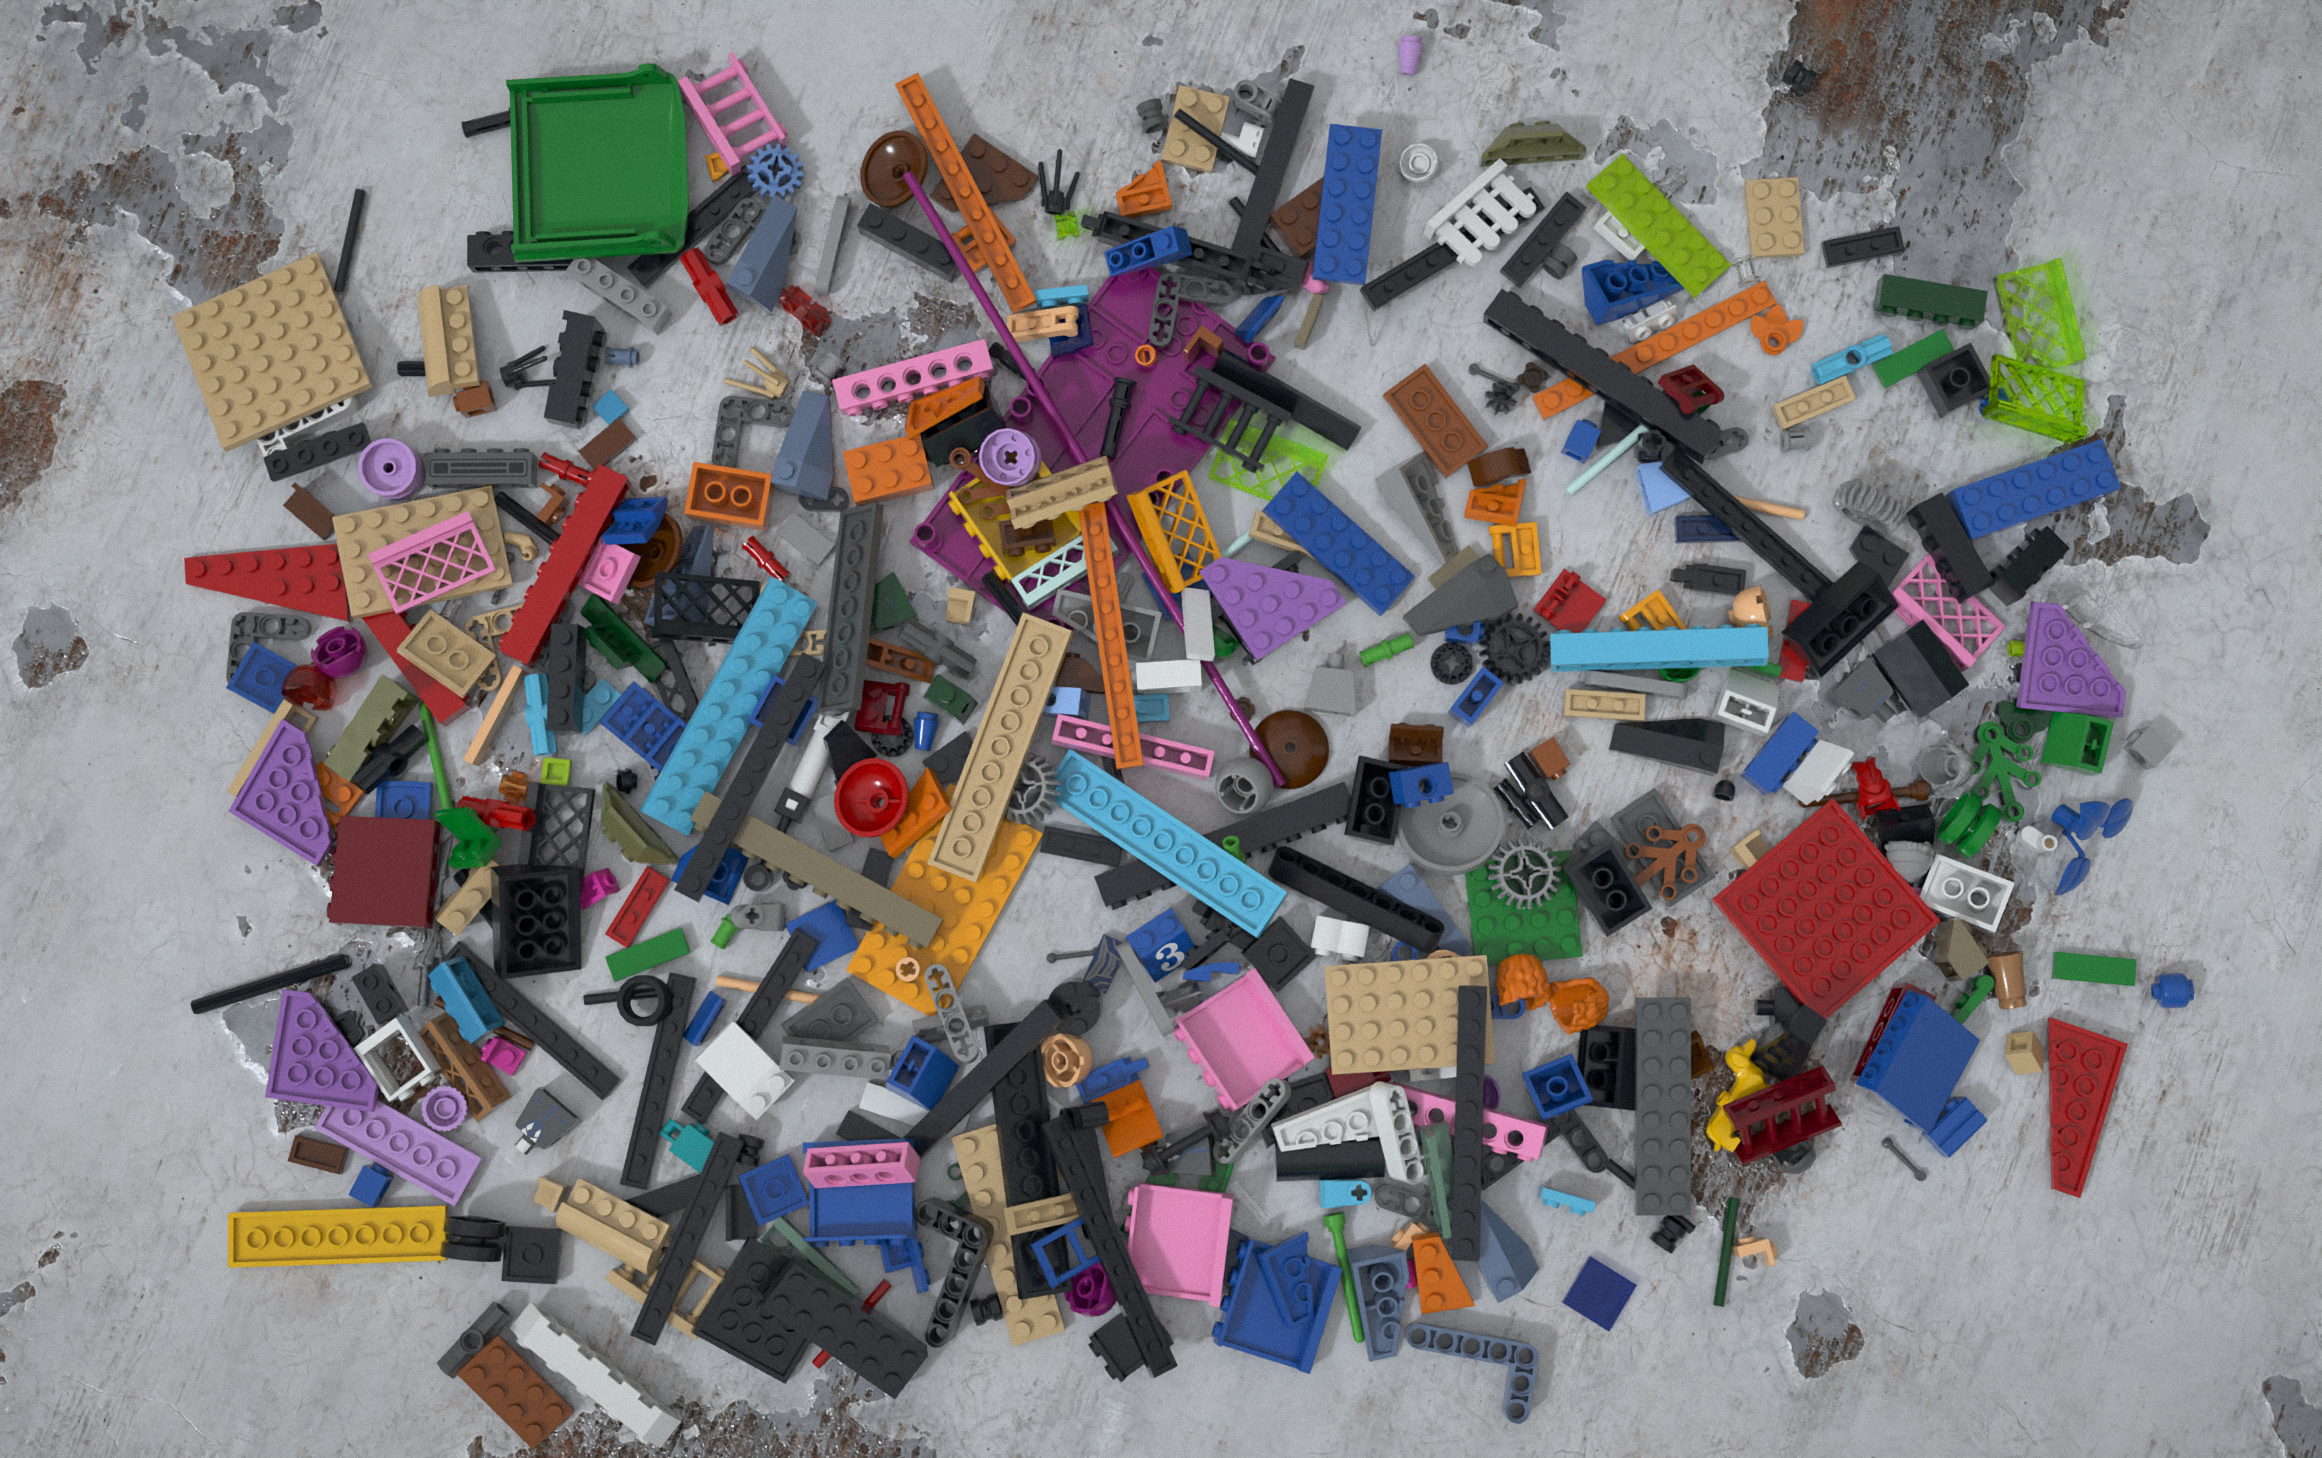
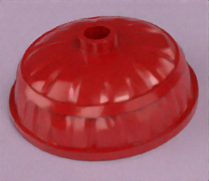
[834,758,909,838]

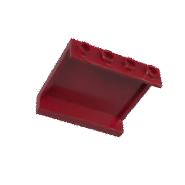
[327,816,442,930]

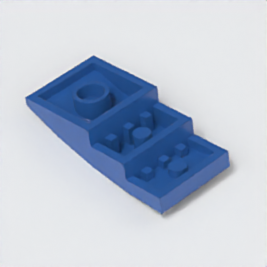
[598,681,687,773]

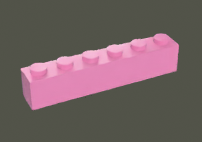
[1051,714,1215,781]

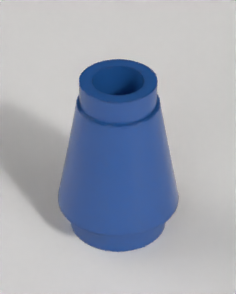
[914,711,940,751]

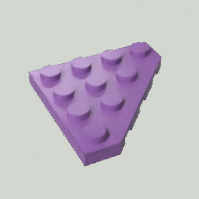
[1199,557,1347,661]
[2016,601,2126,718]
[229,719,334,866]
[265,989,379,1112]

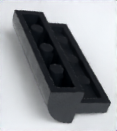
[1275,1136,1385,1182]

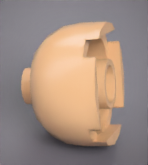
[1728,584,1774,637]
[1041,1033,1093,1088]

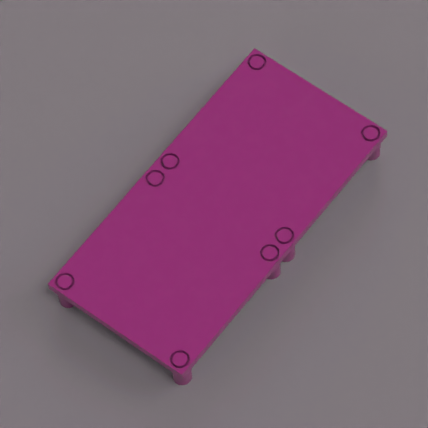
[909,268,1276,631]

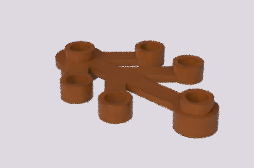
[949,447,1018,520]
[1625,823,1706,900]

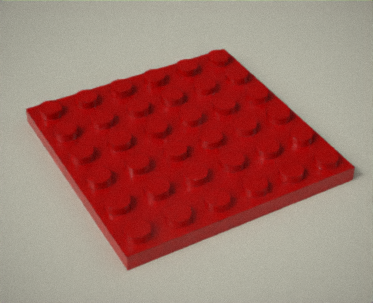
[1711,798,1941,1019]

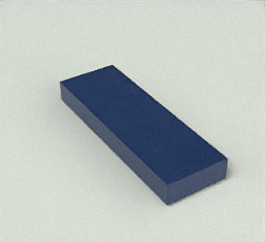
[1675,515,1743,543]

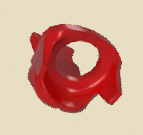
[1850,757,1901,821]

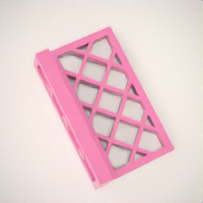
[368,511,496,615]
[1890,553,2006,673]

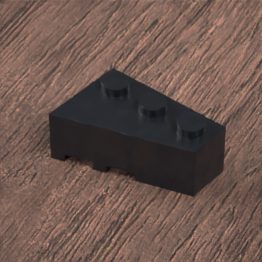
[1989,526,2070,606]

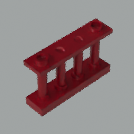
[1723,1065,1842,1166]

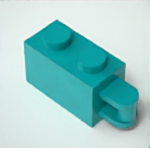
[659,1118,715,1174]

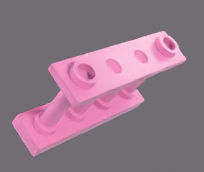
[678,52,788,176]

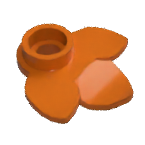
[1750,304,1803,355]

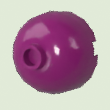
[311,626,368,679]
[1064,1262,1117,1317]

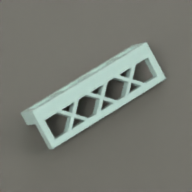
[1011,535,1118,611]

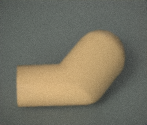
[504,531,538,561]

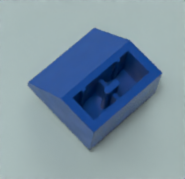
[886,1035,959,1112]

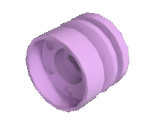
[979,428,1042,486]

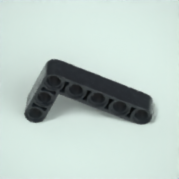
[1059,1101,1113,1240]
[1482,1109,1609,1191]
[914,1197,994,1348]

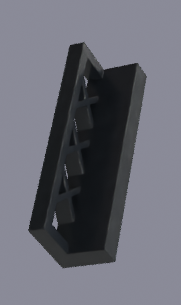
[648,638,699,721]

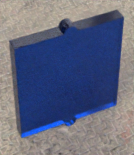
[1049,304,1094,358]

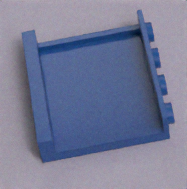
[1856,990,1980,1134]
[803,1138,916,1247]
[1211,1237,1342,1374]

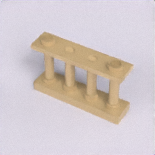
[605,1237,727,1340]

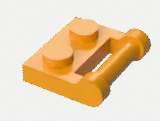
[1488,522,1542,578]
[1619,589,1687,631]

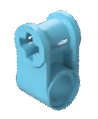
[1319,1179,1372,1208]

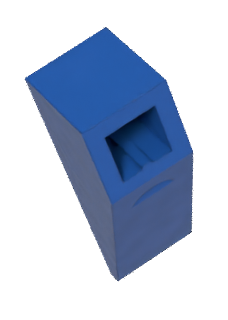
[1104,225,1193,277]

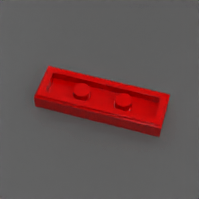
[1777,599,1812,683]
[605,866,671,948]

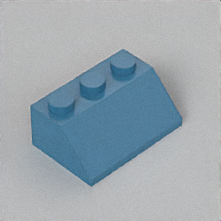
[428,955,506,1044]

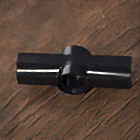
[1634,430,1666,464]
[351,724,428,795]
[1504,752,1569,831]

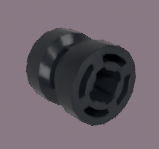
[1781,59,1818,96]
[737,1133,765,1167]
[1649,1216,1687,1254]
[970,1293,1003,1326]

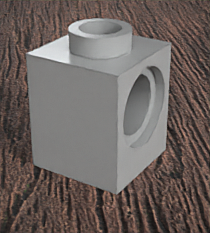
[2123,727,2173,770]

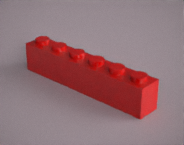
[347,596,472,726]

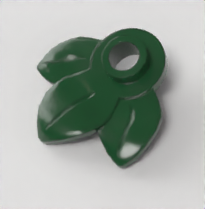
[1998,696,2052,743]

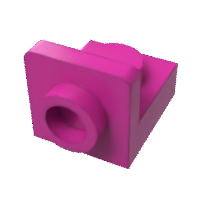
[580,868,620,910]
[481,1036,528,1076]

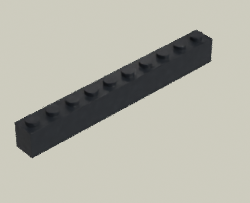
[1483,289,1723,464]
[1094,782,1351,910]

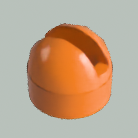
[1135,344,1158,367]

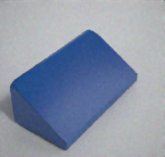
[1235,295,1285,344]
[684,991,727,1046]

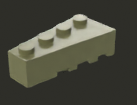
[324,674,421,784]

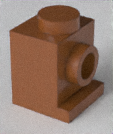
[453,380,497,418]

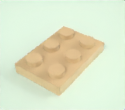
[1161,85,1230,174]
[1744,177,1804,259]
[397,609,496,698]

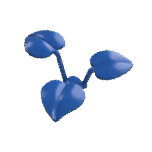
[2051,798,2133,895]

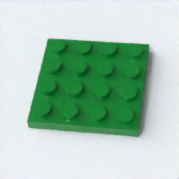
[1464,850,1583,966]

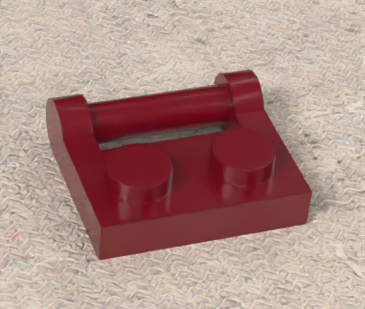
[1658,364,1724,414]
[854,680,911,736]

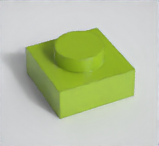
[541,757,572,786]

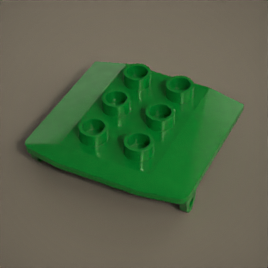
[506,63,690,262]

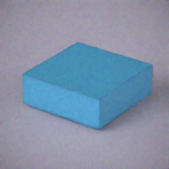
[591,389,630,425]

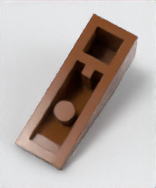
[866,637,936,684]

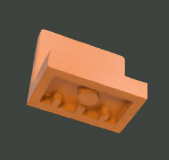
[1091,1080,1163,1158]

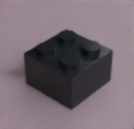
[1916,343,1996,419]

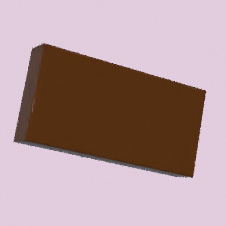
[578,418,637,470]
[288,1135,349,1175]

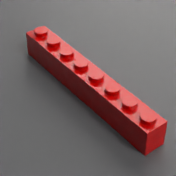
[499,464,631,669]

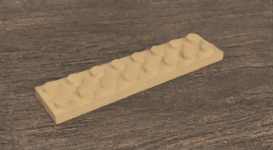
[951,1123,1065,1346]

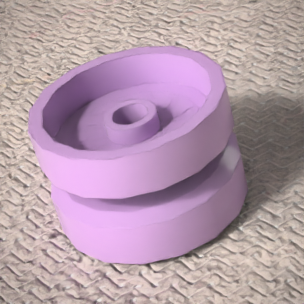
[358,438,425,501]

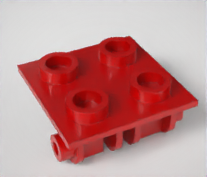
[1533,569,1606,633]

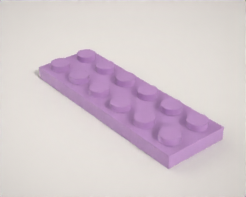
[314,1099,484,1207]

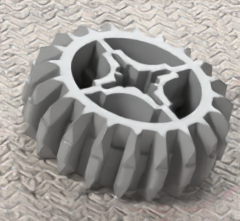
[1832,481,1905,534]
[1004,753,1062,825]
[1488,837,1561,910]

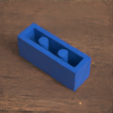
[1739,712,1819,796]

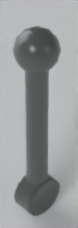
[1468,363,1520,393]
[491,552,515,605]
[1046,947,1097,963]
[1882,1138,1926,1181]

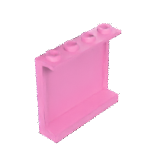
[1172,967,1315,1114]
[1124,1181,1234,1307]

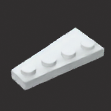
[1271,1085,1379,1152]

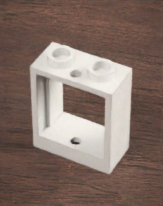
[1131,659,1202,695]
[354,1015,442,1102]

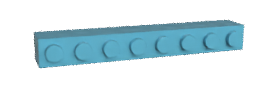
[1550,624,1769,672]

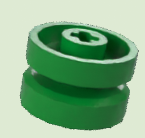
[1935,789,2003,859]

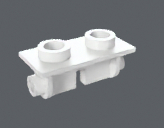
[1621,300,1677,344]

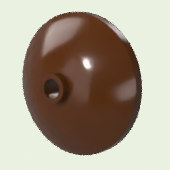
[860,130,928,208]
[618,513,683,588]
[1249,710,1329,790]

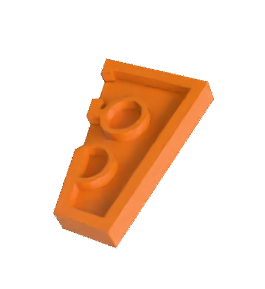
[905,376,985,439]

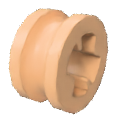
[896,957,921,982]

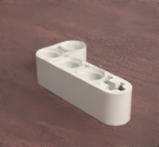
[256,396,358,457]
[1369,1081,1427,1185]

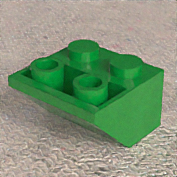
[2040,711,2114,776]

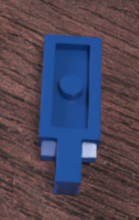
[1076,1056,1149,1104]

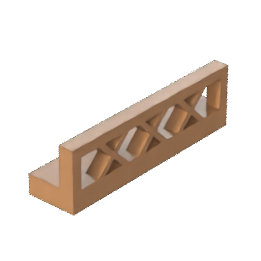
[418,1012,511,1122]

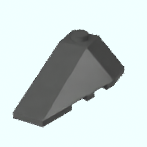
[1402,553,1519,636]

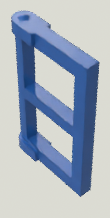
[1030,1217,1099,1289]

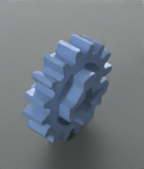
[747,143,804,200]

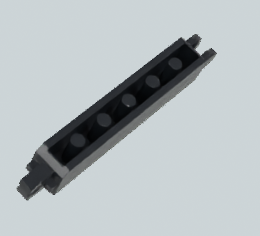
[1081,211,1274,290]

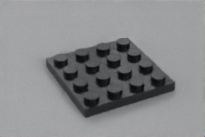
[691,1236,811,1384]

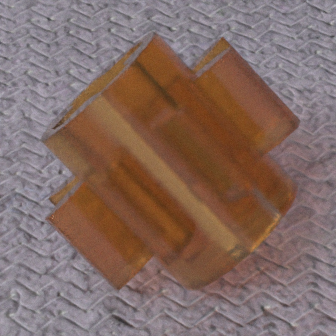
[499,770,532,804]
[1303,1024,1331,1060]

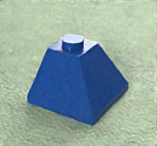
[671,844,749,905]

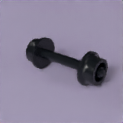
[1140,1109,1232,1178]

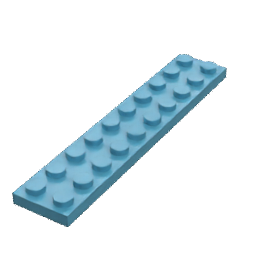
[640,576,818,836]
[1054,749,1289,939]

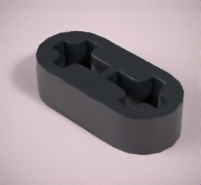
[798,487,850,512]

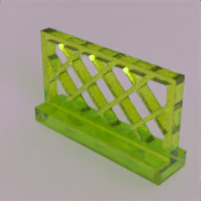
[1996,258,2086,377]
[1982,353,2088,444]
[1208,418,1329,501]

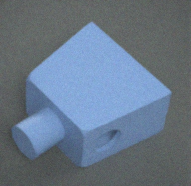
[1635,462,1691,517]
[1043,686,1091,721]

